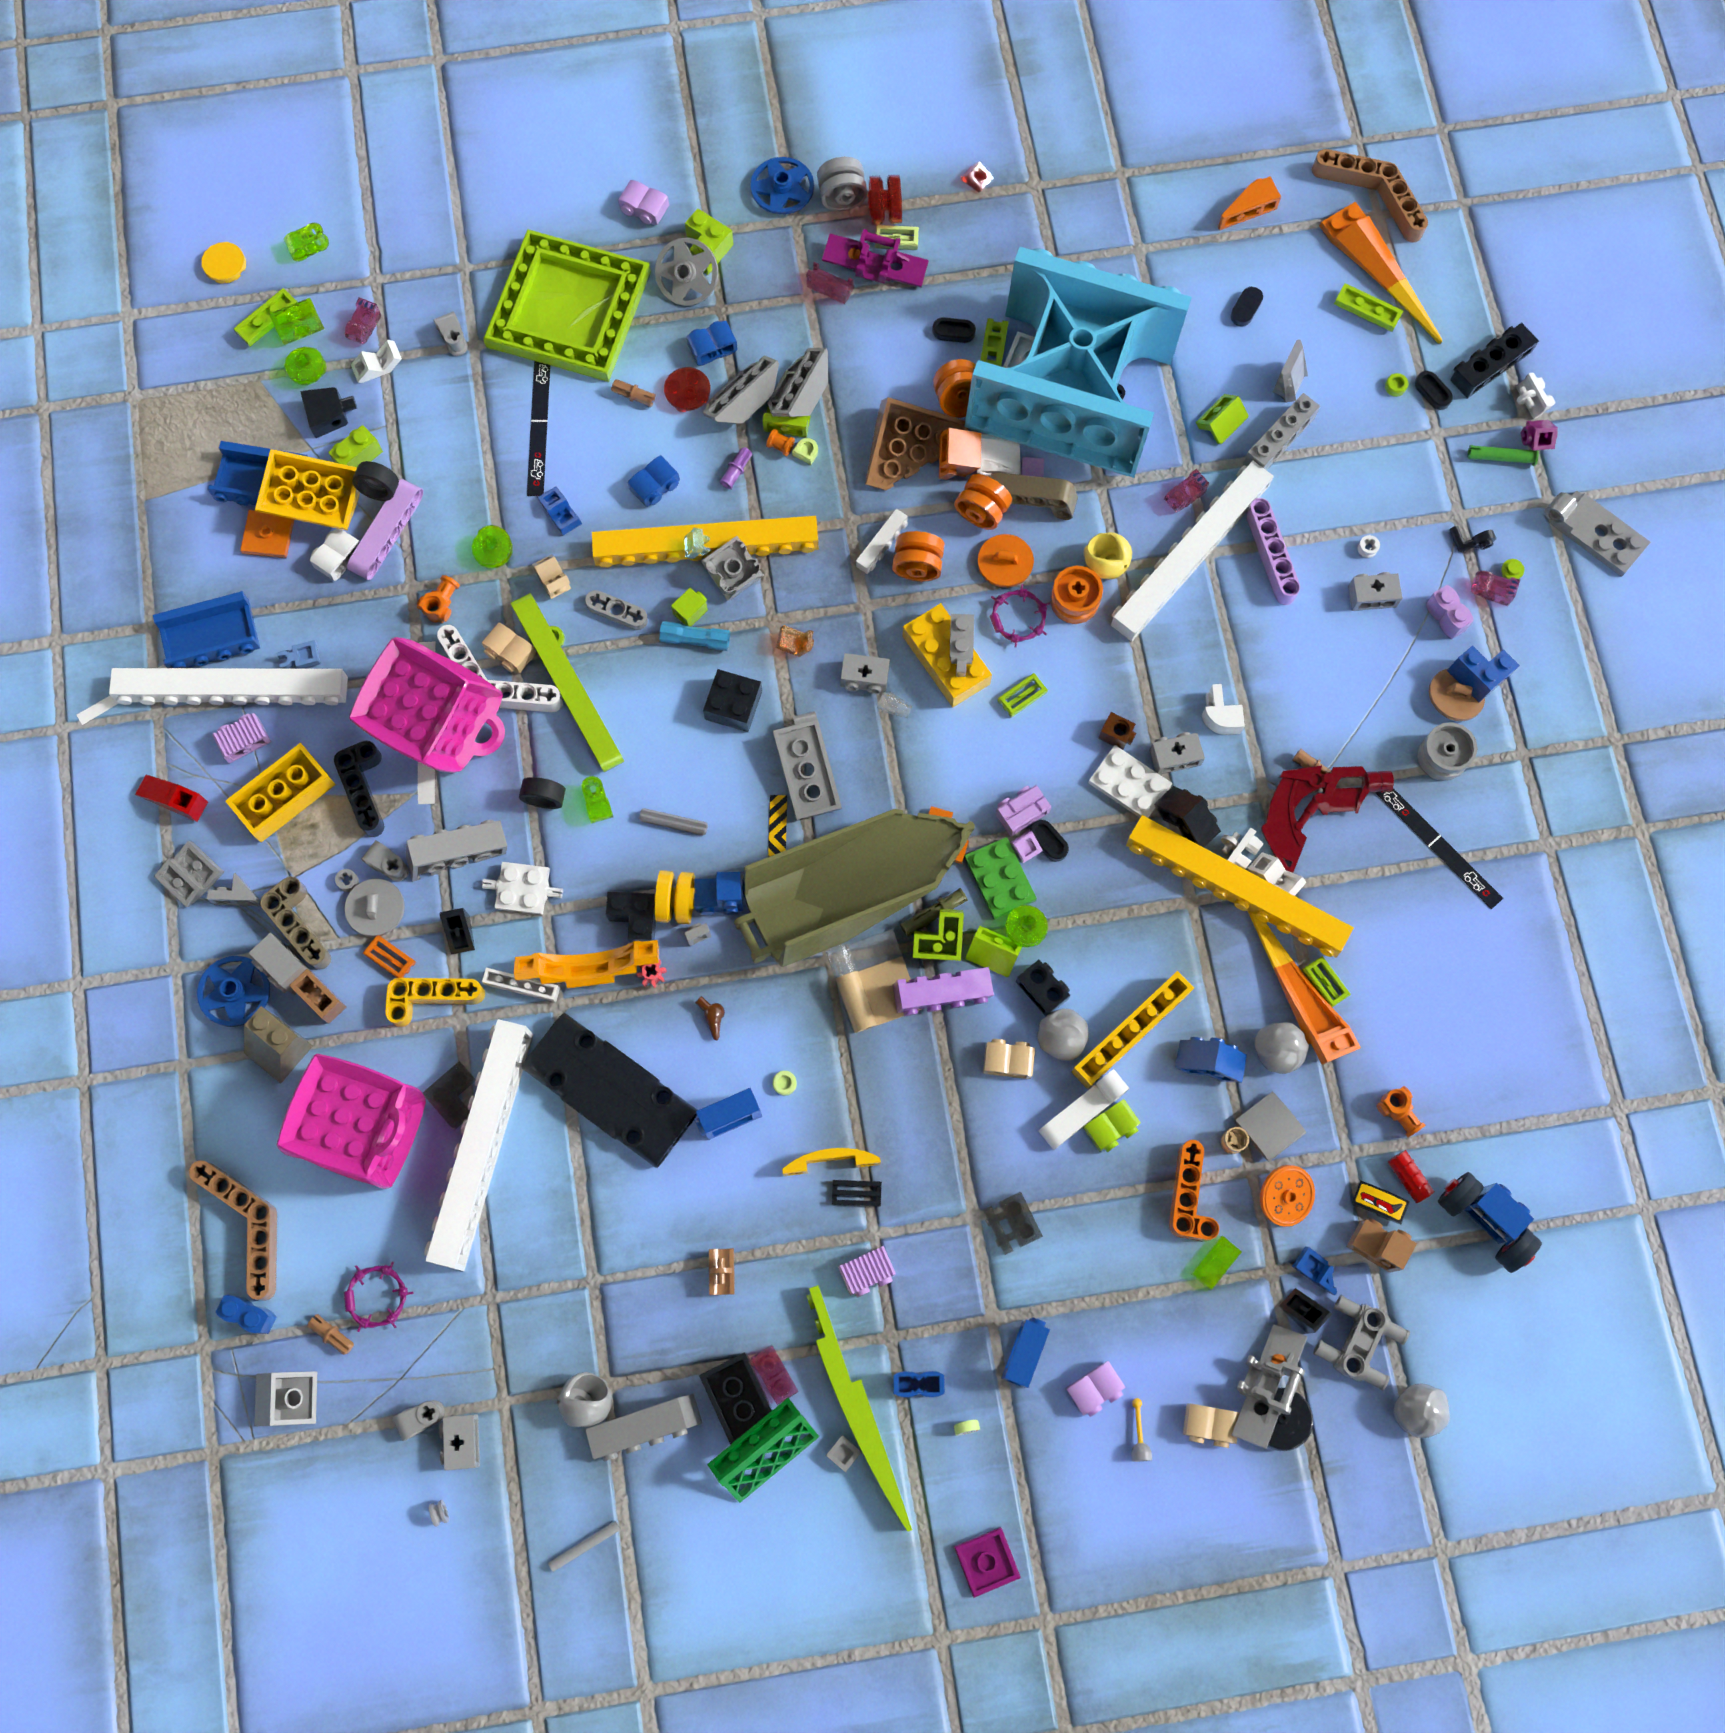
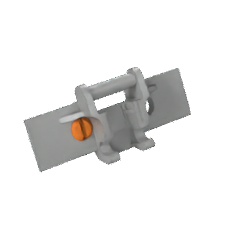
[1232,1324,1307,1449]

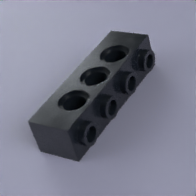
[1450,322,1539,399]

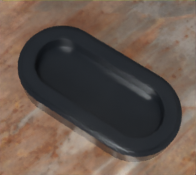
[1231,287,1263,326]
[932,317,976,343]
[1415,371,1453,410]
[1030,820,1069,862]

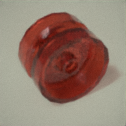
[868,174,902,225]

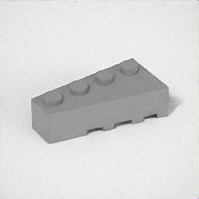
[406,820,507,882]
[585,1394,702,1462]

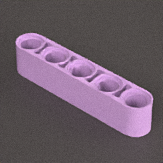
[347,479,423,580]
[1246,498,1300,605]

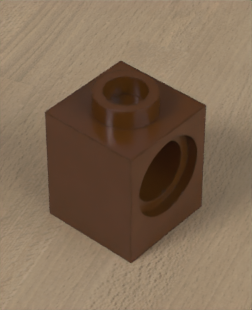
[1098,712,1137,750]

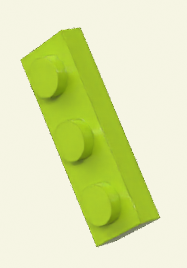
[1334,283,1403,332]
[233,288,299,347]

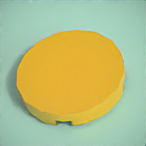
[202,242,246,284]

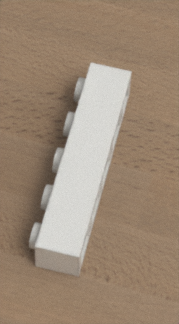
[856,509,908,574]
[482,968,560,1003]

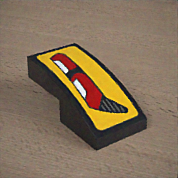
[1352,1180,1410,1225]

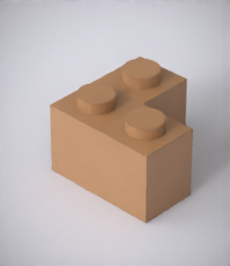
[1346,1218,1417,1273]

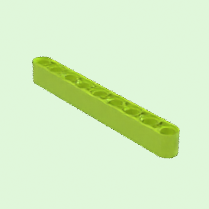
[510,593,625,772]

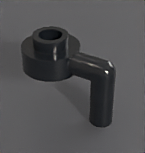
[1449,526,1496,552]

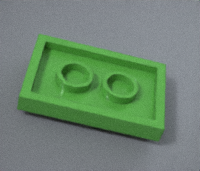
[964,837,1037,919]

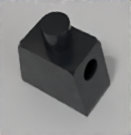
[300,387,357,438]

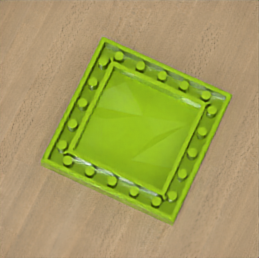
[483,229,651,382]

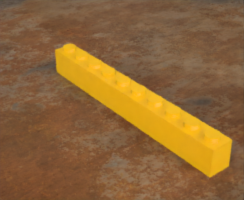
[592,516,819,568]
[1126,815,1354,958]

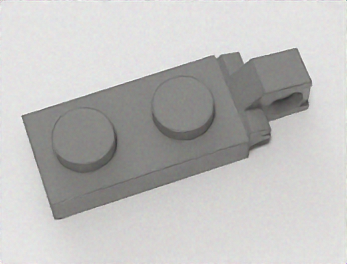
[950,614,974,677]

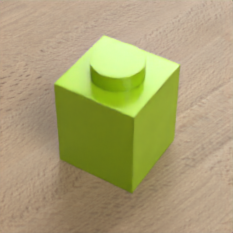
[671,588,708,627]

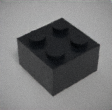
[703,669,763,732]

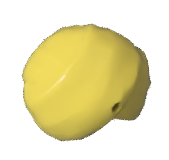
[1084,532,1132,580]

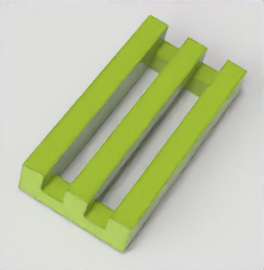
[997,673,1048,718]
[1302,956,1351,1007]

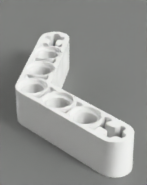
[437,625,563,712]

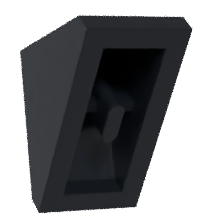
[439,908,475,955]
[1279,1288,1332,1334]

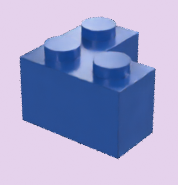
[1446,645,1520,703]
[694,872,743,915]
[1175,1037,1247,1083]

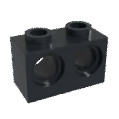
[1016,959,1070,1017]

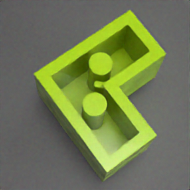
[685,208,734,275]
[913,909,964,961]

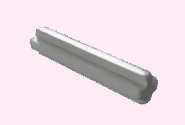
[639,808,708,835]

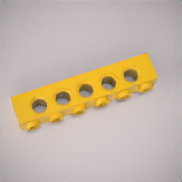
[1071,971,1194,1090]

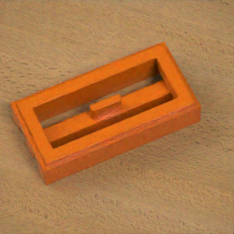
[363,935,416,978]

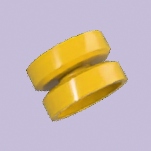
[655,870,695,924]

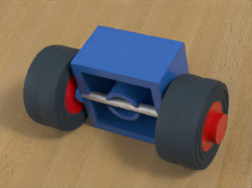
[1438,1172,1542,1273]

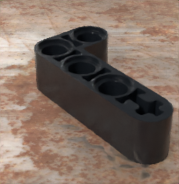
[334,741,385,837]

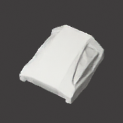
[977,434,1021,477]

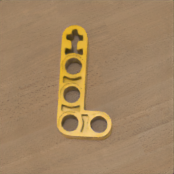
[385,978,485,1027]

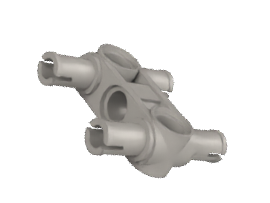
[1313,1295,1410,1391]

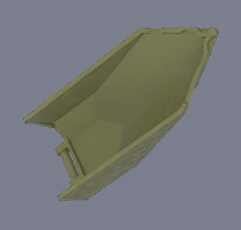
[734,809,975,967]

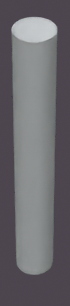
[548,1521,621,1572]

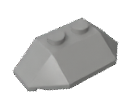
[767,348,828,417]
[703,355,779,424]

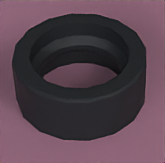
[352,461,399,501]
[519,777,566,809]

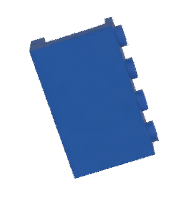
[207,441,308,506]
[153,591,260,668]

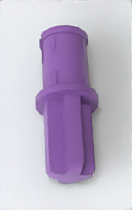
[719,447,752,489]

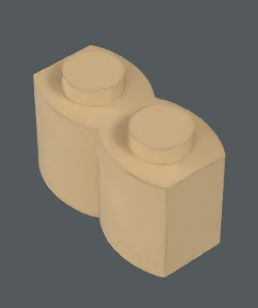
[482,622,537,673]
[983,1039,1035,1079]
[1183,1404,1240,1448]

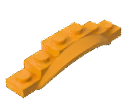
[514,940,659,988]

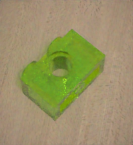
[269,298,325,345]

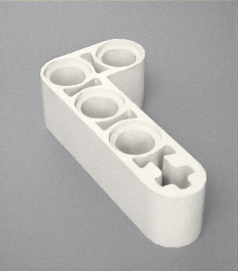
[1038,1069,1129,1150]

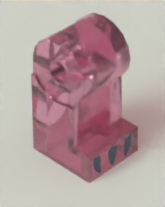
[345,297,382,344]
[1164,469,1209,512]
[1471,571,1520,606]

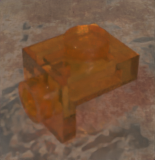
[776,625,814,657]

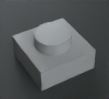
[684,923,711,946]
[826,1435,861,1472]

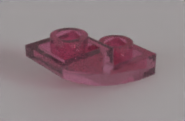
[751,1345,799,1405]

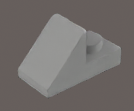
[207,873,261,906]

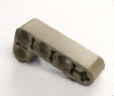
[990,473,1078,520]
[260,876,331,970]

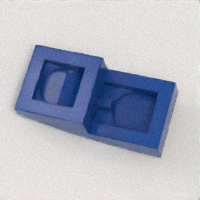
[538,486,582,535]

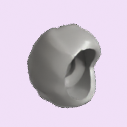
[1037,1009,1089,1061]
[1255,1023,1309,1074]
[557,1372,612,1427]
[1394,1383,1450,1438]

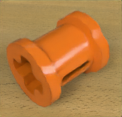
[766,429,795,456]

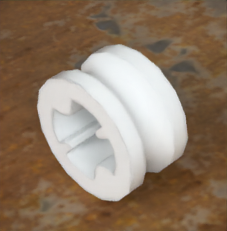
[1357,535,1380,558]

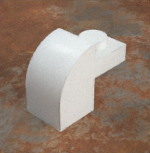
[1202,684,1245,735]

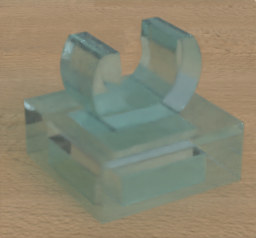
[684,528,711,559]

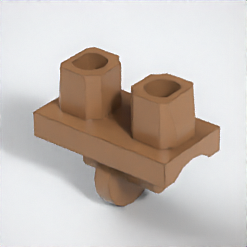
[709,1248,735,1295]

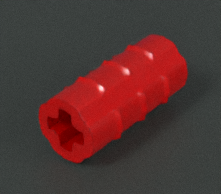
[1388,1150,1435,1203]

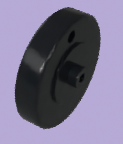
[1254,1388,1313,1451]

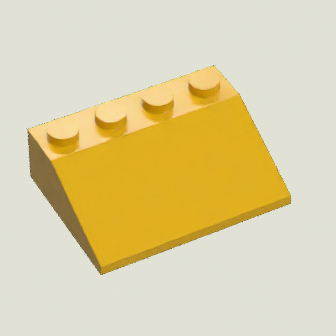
[255,449,360,530]

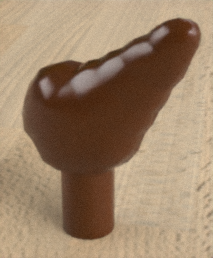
[695,996,725,1041]

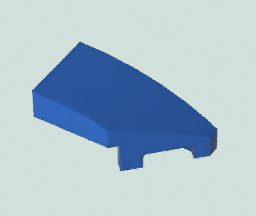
[1292,1246,1337,1295]

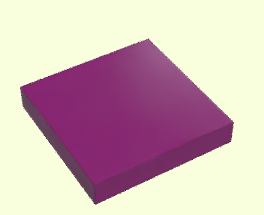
[954,1527,1021,1598]

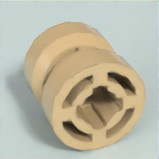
[1221,1127,1249,1154]

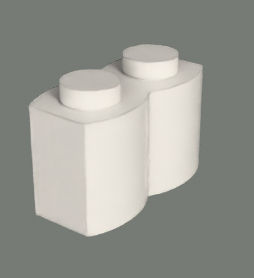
[310,528,360,581]

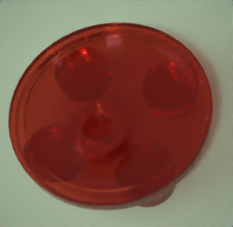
[664,367,711,412]

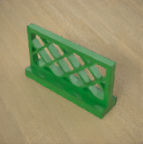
[707,1398,819,1503]

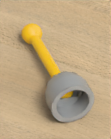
[1131,1398,1152,1462]

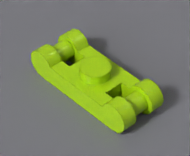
[980,318,1009,367]

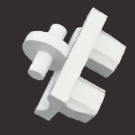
[1515,373,1555,419]
[1221,828,1263,869]

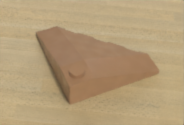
[865,397,969,490]

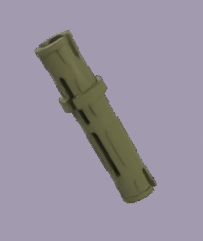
[900,888,968,937]

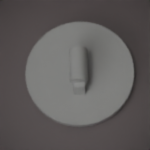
[345,879,405,937]

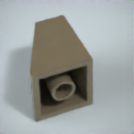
[244,1006,313,1083]

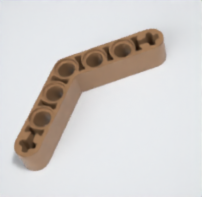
[1312,149,1428,243]
[189,1160,277,1301]

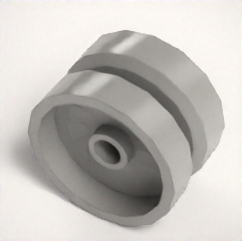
[817,156,868,211]
[1417,722,1478,781]

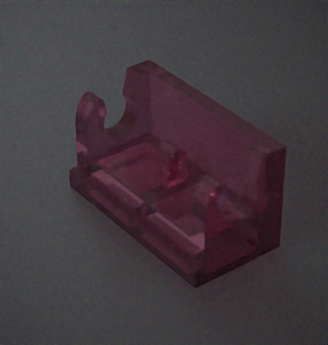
[806,262,855,304]

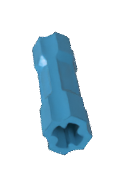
[659,621,730,651]

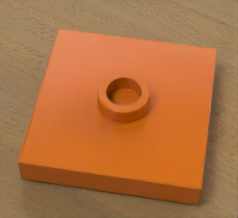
[240,510,294,558]

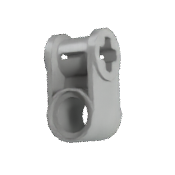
[433,311,468,356]
[361,840,409,882]
[392,1400,445,1442]

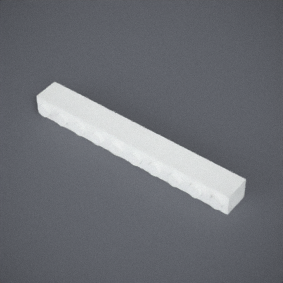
[1111,461,1274,642]
[109,668,348,705]

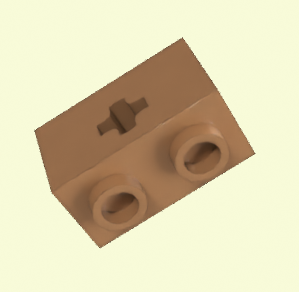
[289,969,347,1024]

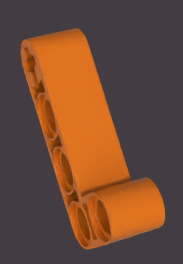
[1169,1140,1219,1242]

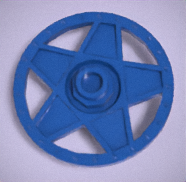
[751,157,814,215]
[197,956,270,1027]

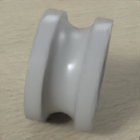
[335,869,359,892]
[429,1500,449,1527]

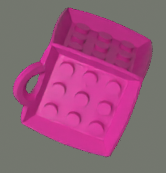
[349,637,505,773]
[276,1053,426,1189]

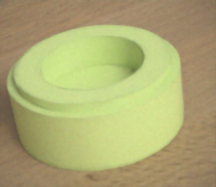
[772,1071,797,1096]
[954,1419,980,1436]

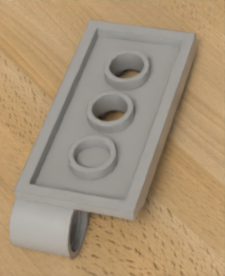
[1545,490,1651,577]
[773,711,842,821]

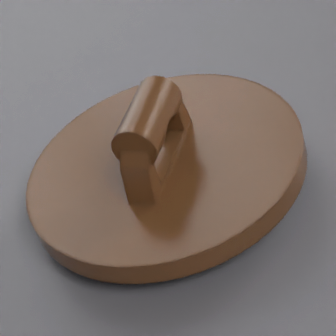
[1429,669,1485,721]

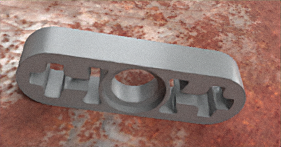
[585,590,648,630]

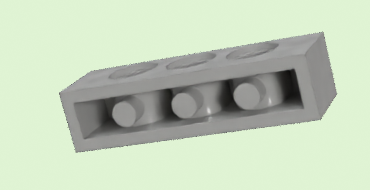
[1243,393,1320,470]

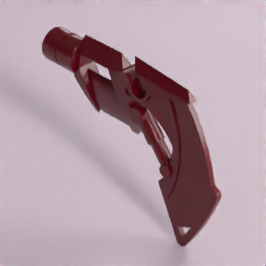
[1261,765,1394,873]

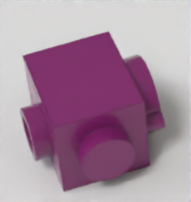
[1521,420,1558,450]

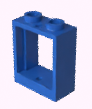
[694,1087,762,1140]
[1001,1317,1050,1388]

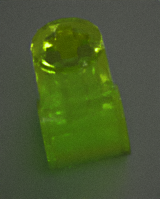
[284,223,329,261]
[582,776,613,824]

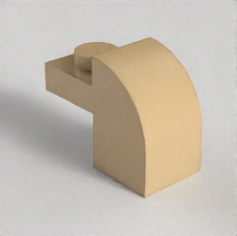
[532,554,571,599]

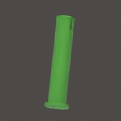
[1468,445,1539,466]

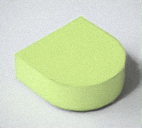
[792,438,818,465]

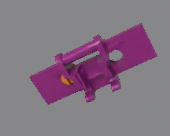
[822,229,929,288]

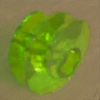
[284,347,327,385]
[472,525,513,568]
[1005,905,1048,947]

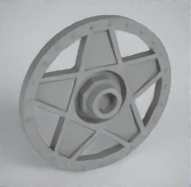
[655,238,718,305]

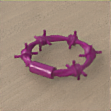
[989,584,1050,648]
[344,1262,413,1332]

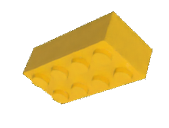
[902,603,992,708]
[225,743,336,843]

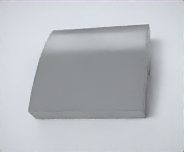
[154,841,224,907]
[1235,1091,1306,1162]

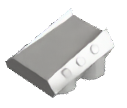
[1273,339,1308,402]
[701,536,764,601]

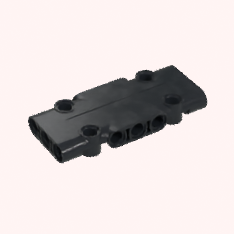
[522,1013,697,1168]

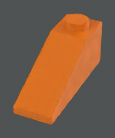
[1218,176,1281,230]

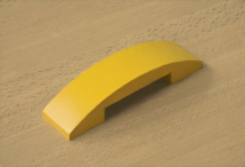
[782,1148,881,1176]

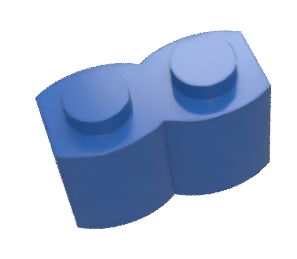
[686,321,738,366]
[627,455,680,507]
[215,1295,277,1334]
[893,1371,945,1397]

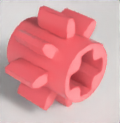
[637,959,667,988]

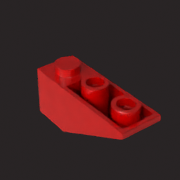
[135,774,208,822]

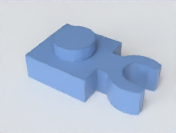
[277,640,321,669]

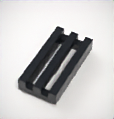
[832,1180,882,1207]

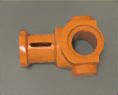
[417,575,460,623]
[1376,1086,1426,1138]

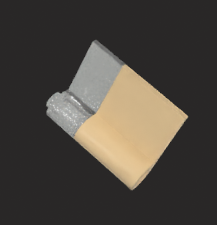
[826,929,922,1033]

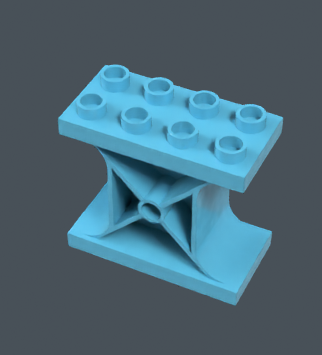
[965,247,1192,478]

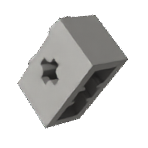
[1348,572,1403,611]
[841,653,890,694]
[1149,732,1205,775]
[439,1414,480,1471]

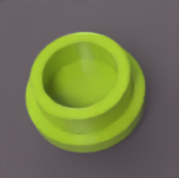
[1501,559,1525,581]

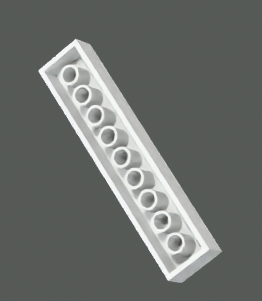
[424,1019,533,1271]

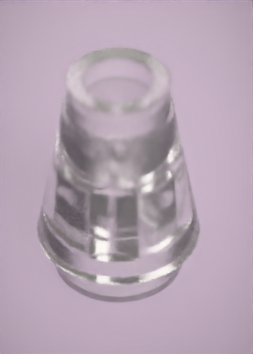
[877,691,912,718]

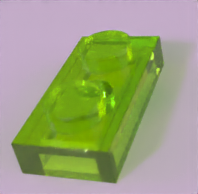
[1191,1235,1242,1290]

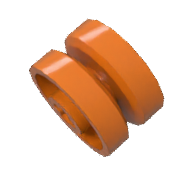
[933,359,976,418]
[954,474,1012,530]
[892,531,945,581]
[1050,565,1103,624]

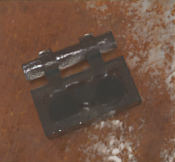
[983,1192,1043,1255]

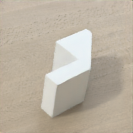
[351,340,401,383]
[1247,852,1306,896]

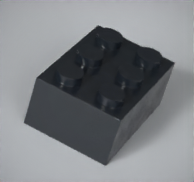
[699,1352,773,1445]

